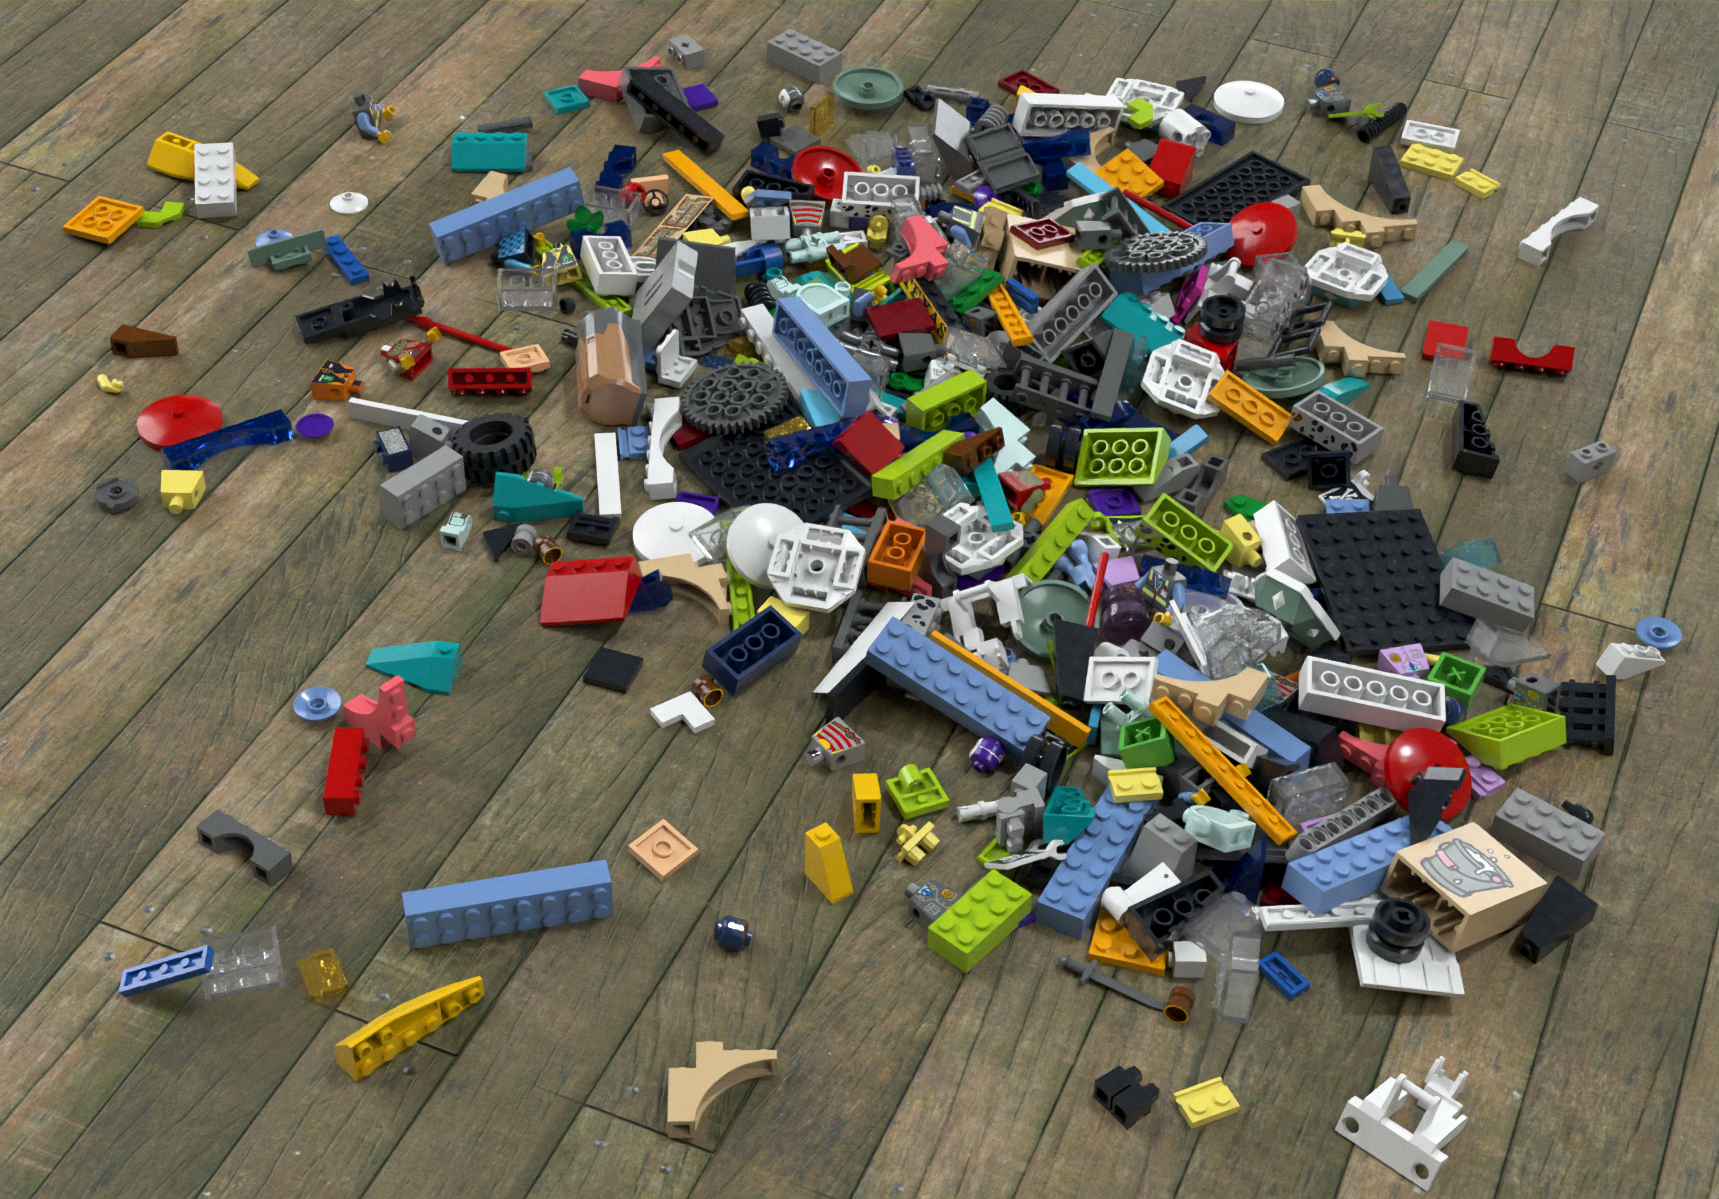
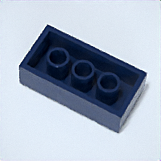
[702,605,803,696]

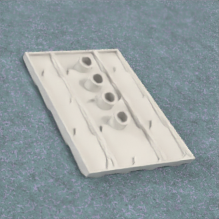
[1348,889,1465,998]

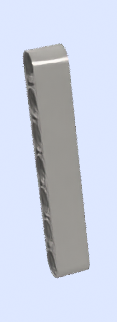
[1285,788,1396,863]

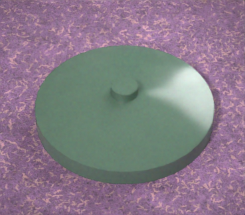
[833,67,903,110]
[1243,356,1325,398]
[1010,580,1100,663]

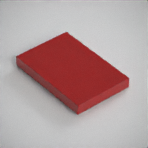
[1421,320,1469,366]

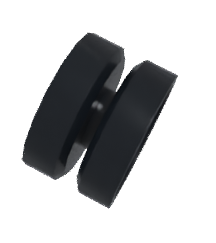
[1198,295,1246,344]
[1045,423,1082,473]
[1017,734,1068,794]
[1366,898,1431,964]

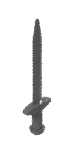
[1059,955,1165,1011]

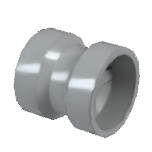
[511,524,537,555]

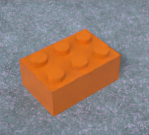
[867,520,925,592]

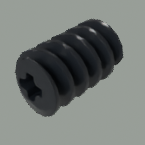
[744,282,776,312]

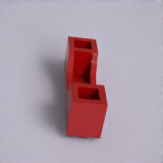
[1488,336,1575,376]

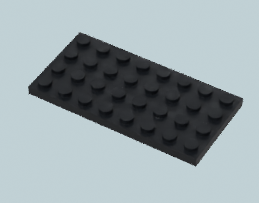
[1161,151,1311,225]

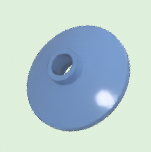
[255,229,293,247]
[1636,616,1682,649]
[293,687,341,722]

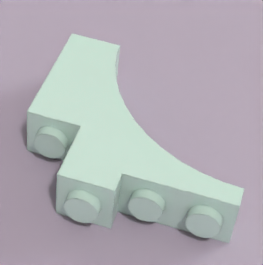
[975,398,1036,476]

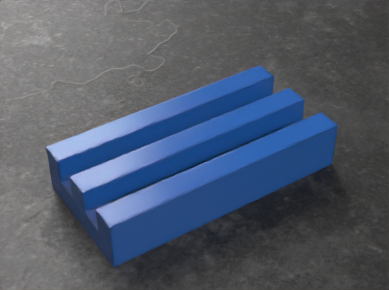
[1006,278,1039,315]
[1255,950,1311,1001]

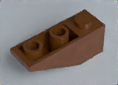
[110,324,179,358]
[943,427,1005,475]

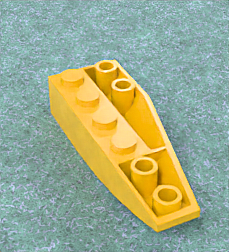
[146,131,259,190]
[334,976,484,1082]

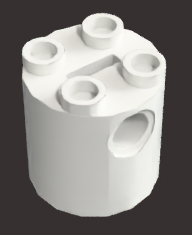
[1158,109,1211,157]

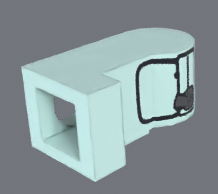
[767,276,802,299]
[439,512,472,551]

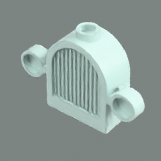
[796,282,851,327]
[1182,805,1256,853]

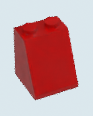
[1149,138,1196,198]
[1184,323,1239,373]
[832,410,905,478]

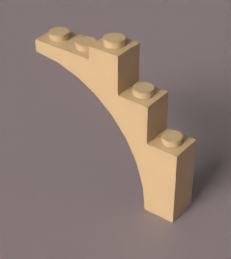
[1300,185,1418,248]

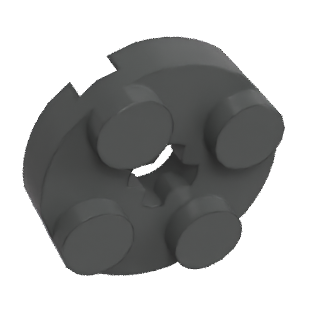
[699,207,736,236]
[94,477,140,514]

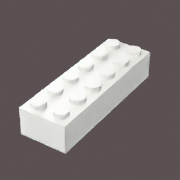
[1012,93,1124,138]
[1298,656,1446,732]

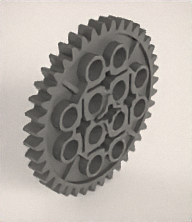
[1104,231,1208,274]
[680,361,789,435]

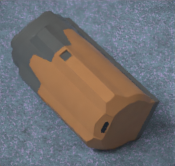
[575,307,647,426]

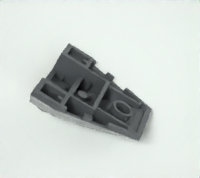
[665,285,747,357]

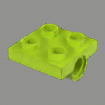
[885,764,950,820]

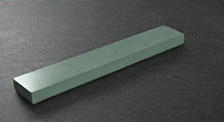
[1400,240,1470,303]

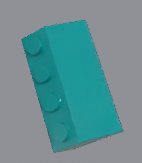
[452,132,529,172]
[1099,292,1186,355]

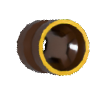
[533,535,563,565]
[691,675,723,707]
[1164,986,1196,1023]

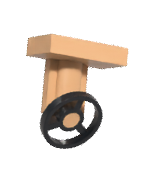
[631,175,669,215]

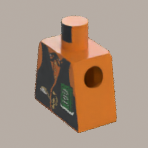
[311,360,364,401]

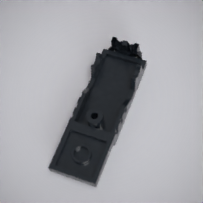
[295,276,425,345]

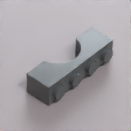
[1175,453,1229,517]
[922,514,961,600]
[196,809,293,887]

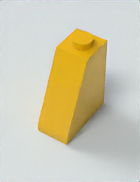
[852,773,881,833]
[804,822,853,904]

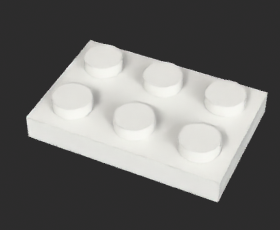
[1400,120,1460,154]
[1083,657,1159,704]

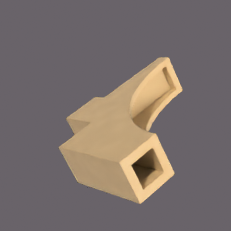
[1061,127,1115,173]
[471,171,537,234]
[974,207,1008,270]
[1315,321,1406,377]
[638,553,732,626]
[1150,667,1269,726]
[667,1041,777,1138]

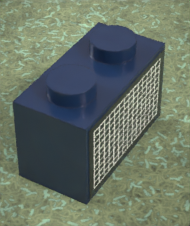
[373,426,414,473]

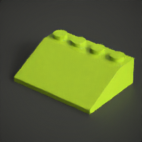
[1074,427,1171,487]
[1446,703,1566,770]

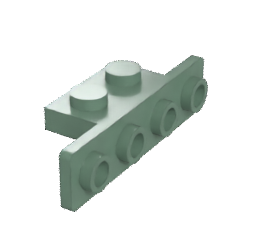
[247,229,327,271]

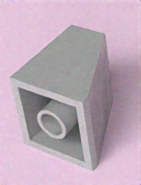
[1123,813,1198,882]

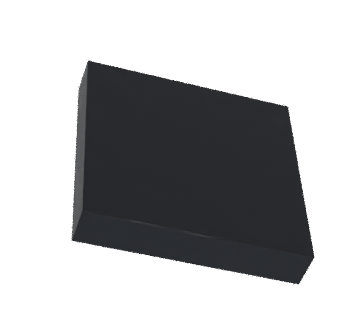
[583,647,644,694]

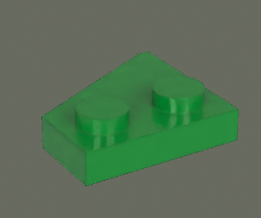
[1223,494,1268,522]

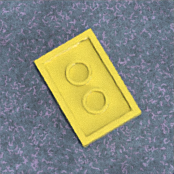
[1400,143,1464,181]

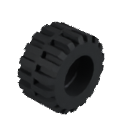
[983,368,1032,418]

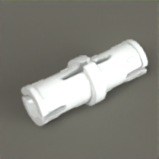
[957,800,999,823]

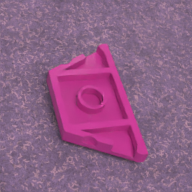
[1171,264,1208,325]

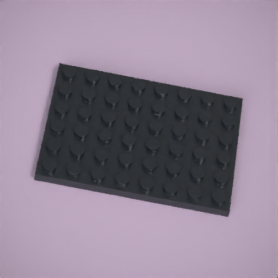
[678,402,873,525]
[1296,509,1475,656]

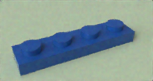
[323,235,370,286]
[119,945,215,997]

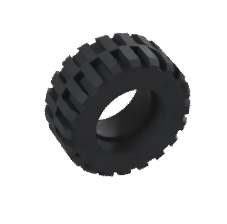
[452,413,537,484]

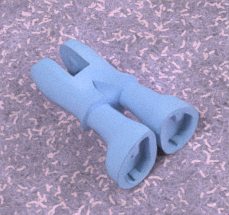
[1052,540,1103,598]

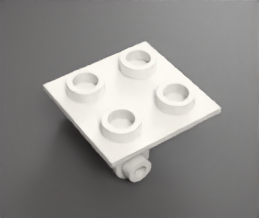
[1223,570,1255,603]

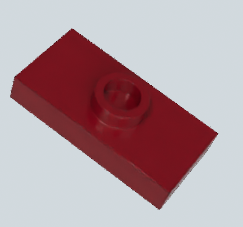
[847,500,895,521]

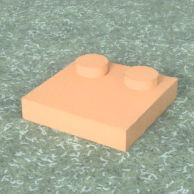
[500,344,551,372]
[628,819,698,882]

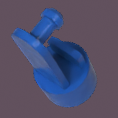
[736,242,783,278]

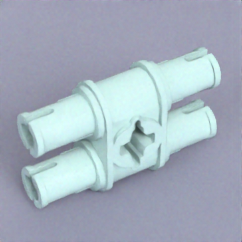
[782,231,847,264]
[1103,687,1177,740]

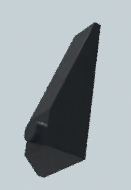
[1408,767,1467,846]

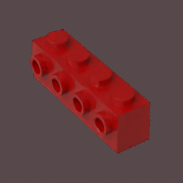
[448,367,533,395]
[323,728,370,815]

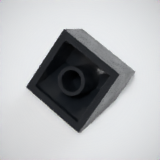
[1306,450,1351,489]

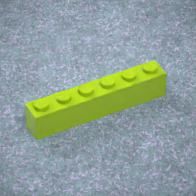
[871,430,965,500]
[1005,498,1095,594]

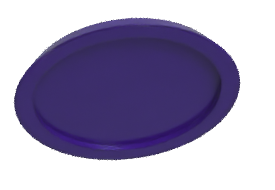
[973,186,1002,209]
[296,413,334,438]

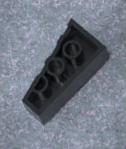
[732,169,815,208]
[1451,399,1500,479]
[1256,703,1345,781]
[1123,869,1225,963]

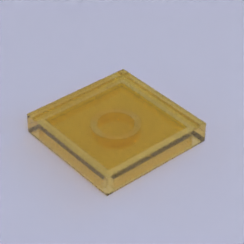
[810,92,835,137]

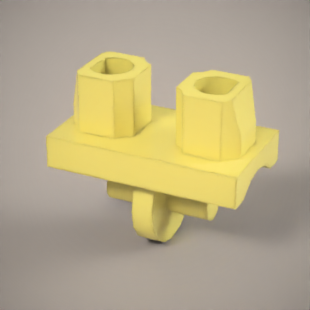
[866,215,889,249]
[1328,228,1365,248]
[895,821,940,867]

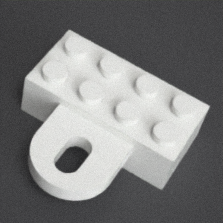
[580,236,656,296]

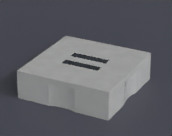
[632,241,698,349]

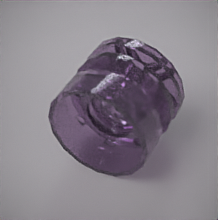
[1099,584,1151,645]

